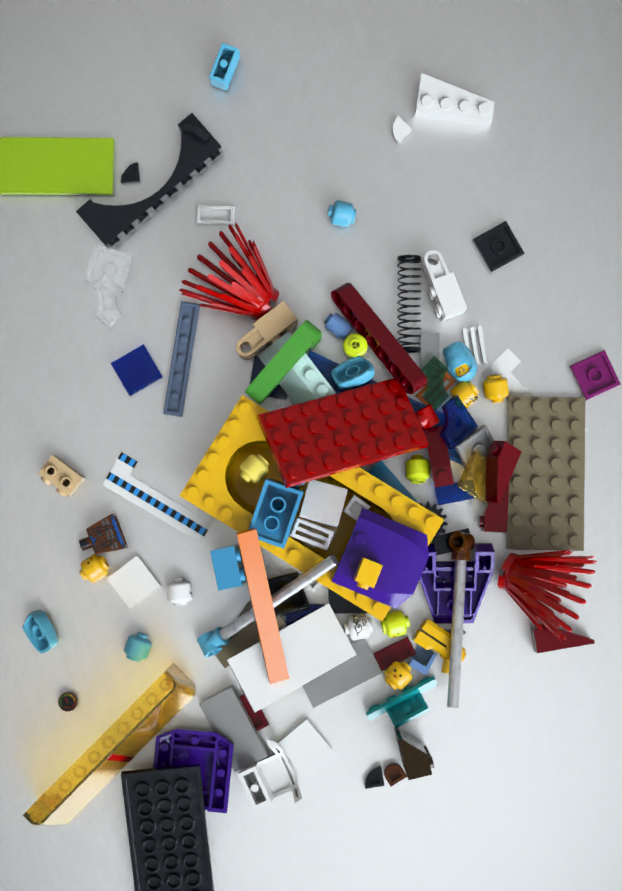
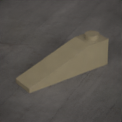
[215,600,286,668]

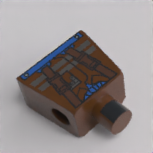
[79,513,128,554]

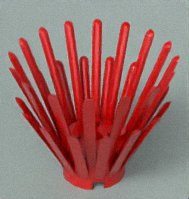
[179,222,279,321]
[497,550,597,641]

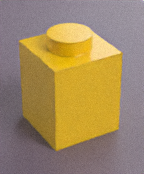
[353,557,383,590]

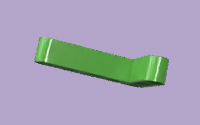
[245,320,322,405]

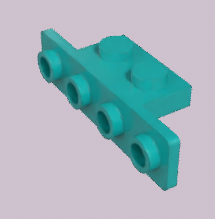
[366,676,438,728]

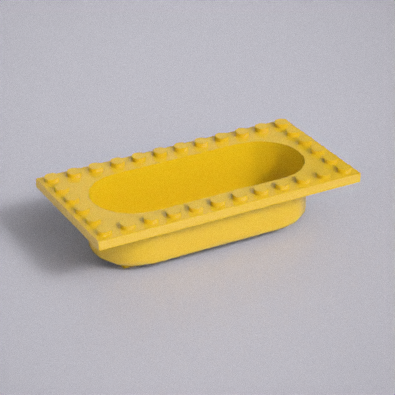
[179,395,444,621]

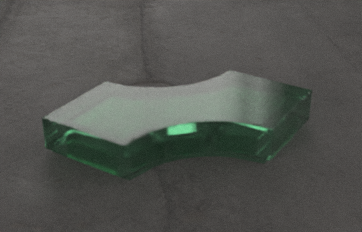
[422,356,449,410]

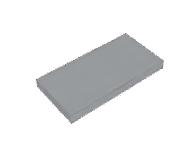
[303,639,382,708]
[199,686,269,772]

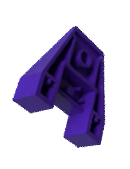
[420,543,495,624]

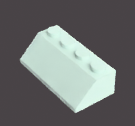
[259,332,336,405]

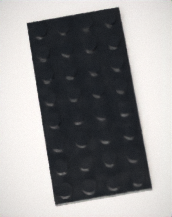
[121,763,215,891]

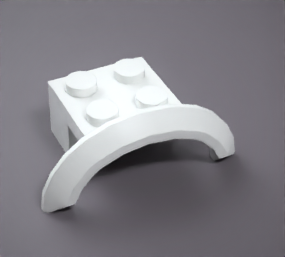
[238,739,303,812]

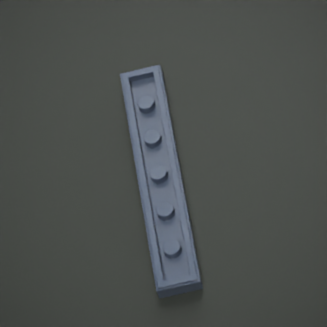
[163,301,200,417]

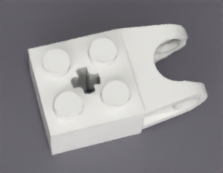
[421,250,467,321]

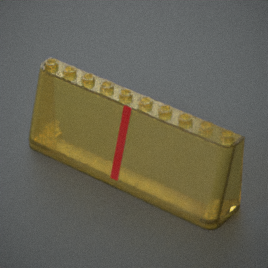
[23,662,196,825]

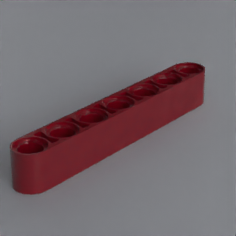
[331,283,427,394]

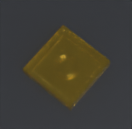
[457,452,489,504]

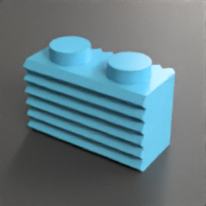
[209,43,240,91]

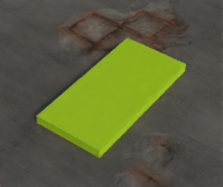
[0,137,115,195]

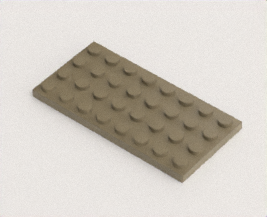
[506,396,585,551]

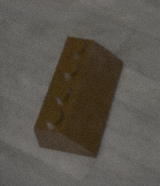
[394,727,435,780]

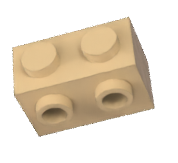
[38,455,86,497]

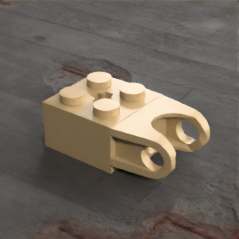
[236,301,298,360]

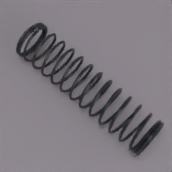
[397,255,422,353]

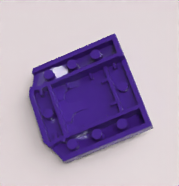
[331,508,429,609]
[153,728,234,813]

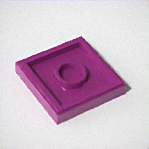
[569,350,621,401]

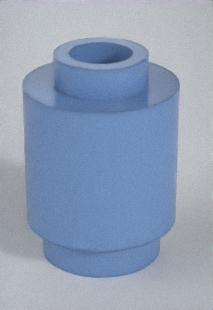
[324,313,353,340]

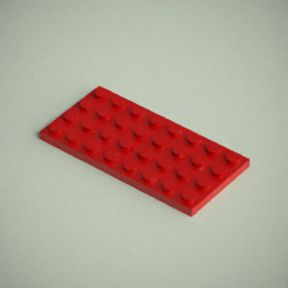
[257,378,429,488]

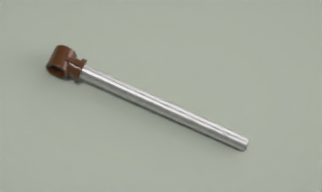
[447,531,475,708]

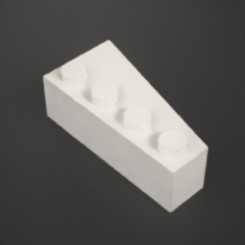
[414,73,494,127]

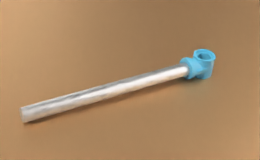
[197,555,338,658]

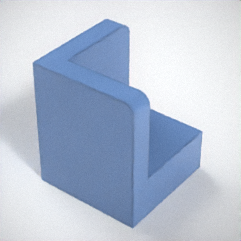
[407,645,437,675]

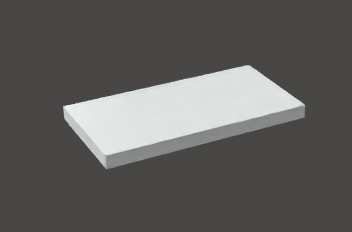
[227,603,356,712]

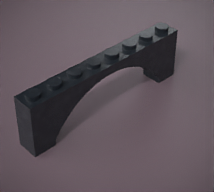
[76,113,223,249]

